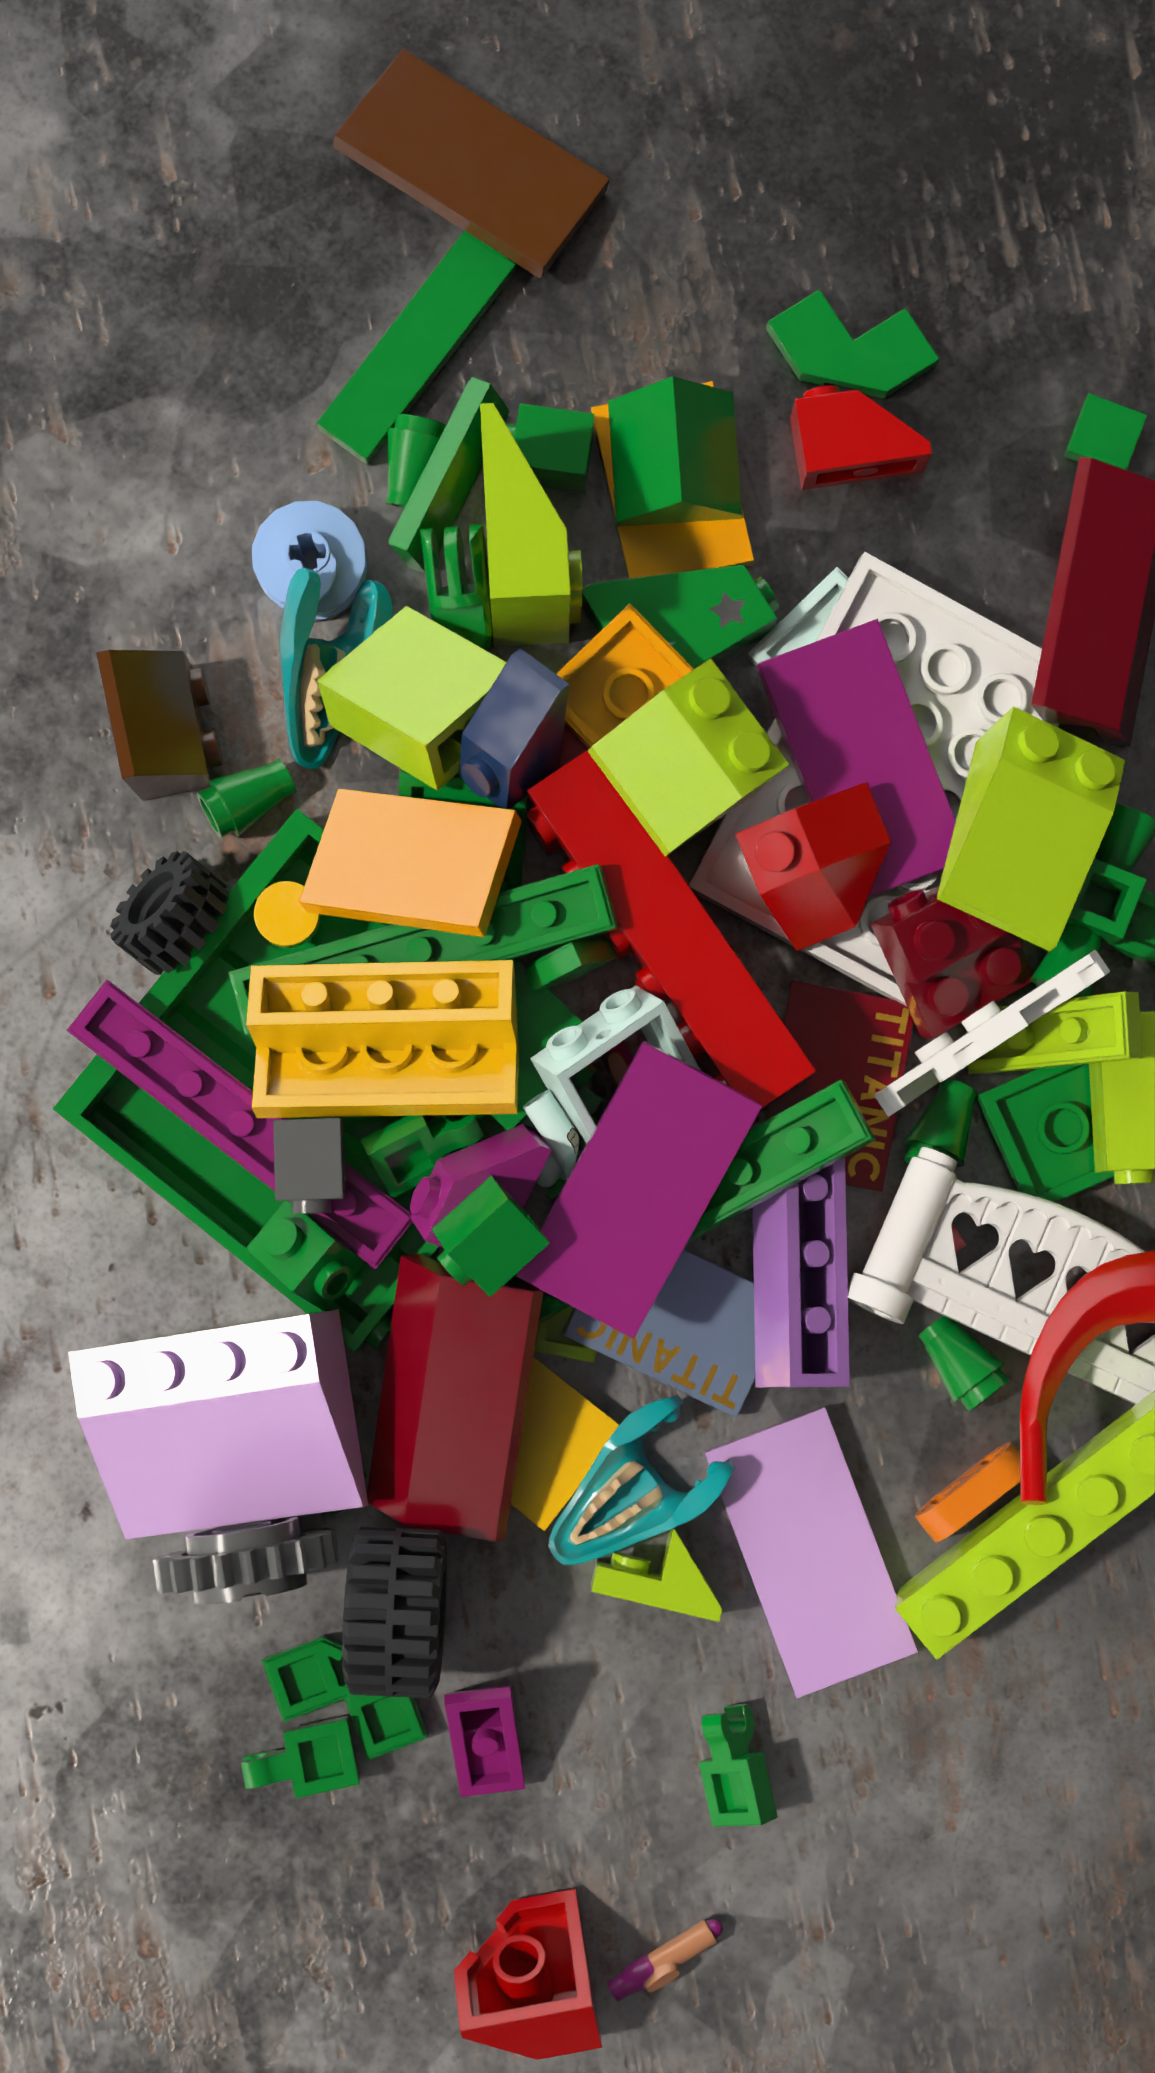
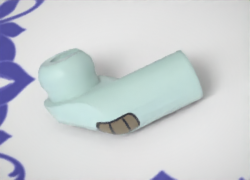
[523,1090,580,1188]

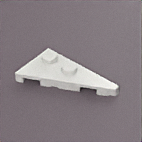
[874,950,1110,1117]

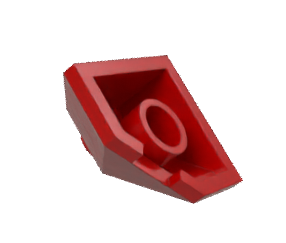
[735,782,893,951]
[454,1889,602,2060]

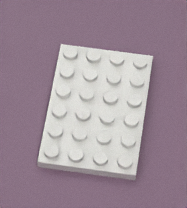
[688,552,1059,1006]

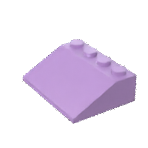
[68,1309,368,1540]

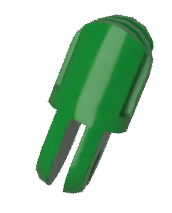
[420,524,493,652]

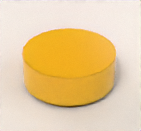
[254,881,321,948]

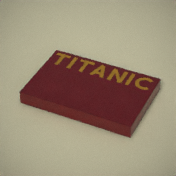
[764,980,914,1192]

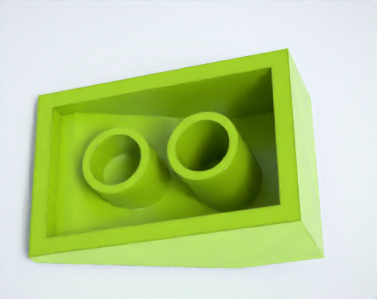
[936,706,1125,951]

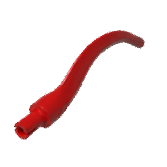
[1020,1251,1155,1505]

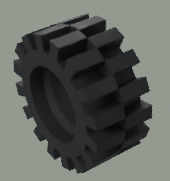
[110,851,229,975]

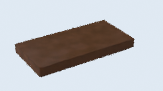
[333,49,610,279]

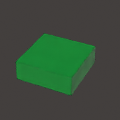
[1063,393,1147,470]
[524,935,617,991]

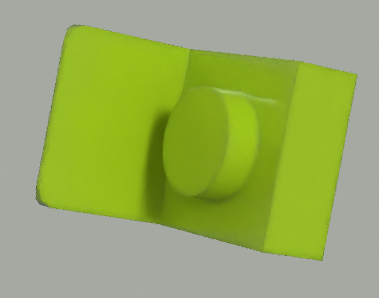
[591,1528,722,1622]

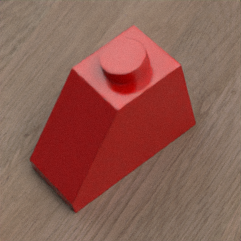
[790,385,932,490]

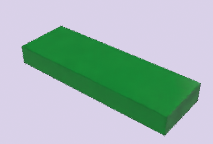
[388,377,510,574]

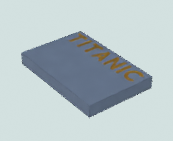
[561,1249,755,1418]

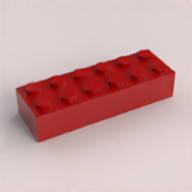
[525,748,816,1114]

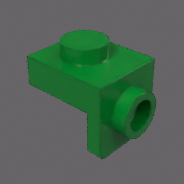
[246,1201,364,1311]

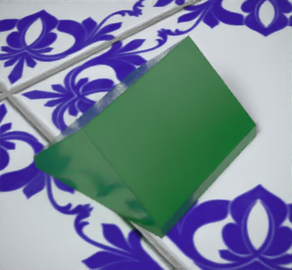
[608,376,742,527]

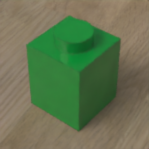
[505,403,595,493]
[432,1175,550,1297]

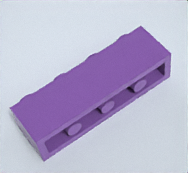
[751,1127,850,1387]

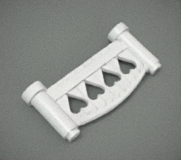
[848,1147,1155,1405]

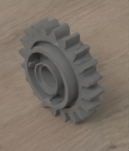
[153,1517,339,1605]

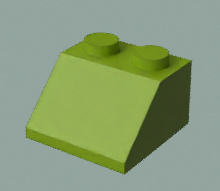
[588,659,789,857]

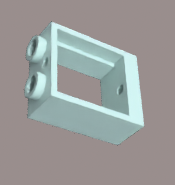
[530,985,701,1151]

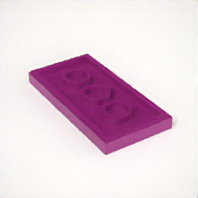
[756,618,956,897]
[516,1040,762,1339]

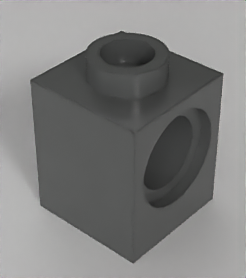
[273,1118,347,1214]

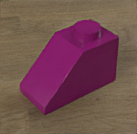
[410,1124,552,1247]

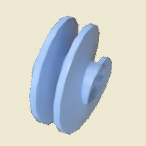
[252,501,368,621]

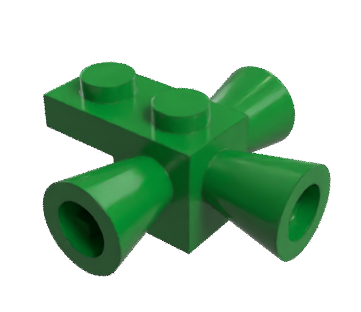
[1030,803,1155,998]

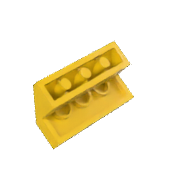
[246,960,519,1118]

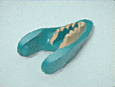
[279,568,393,769]
[548,1395,736,1565]

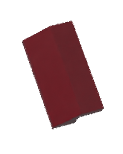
[1031,457,1155,746]
[367,1254,543,1541]

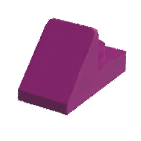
[444,1685,525,1797]

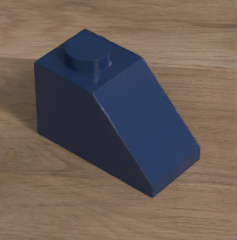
[459,648,570,809]

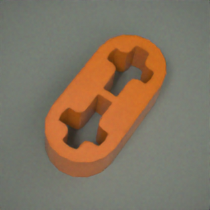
[915,1441,1020,1543]

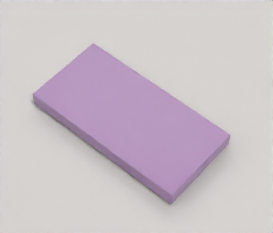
[704,1406,918,1698]

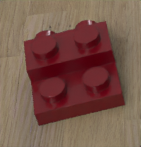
[870,873,1033,1039]

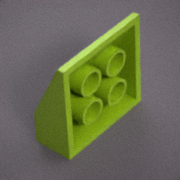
[480,403,583,647]

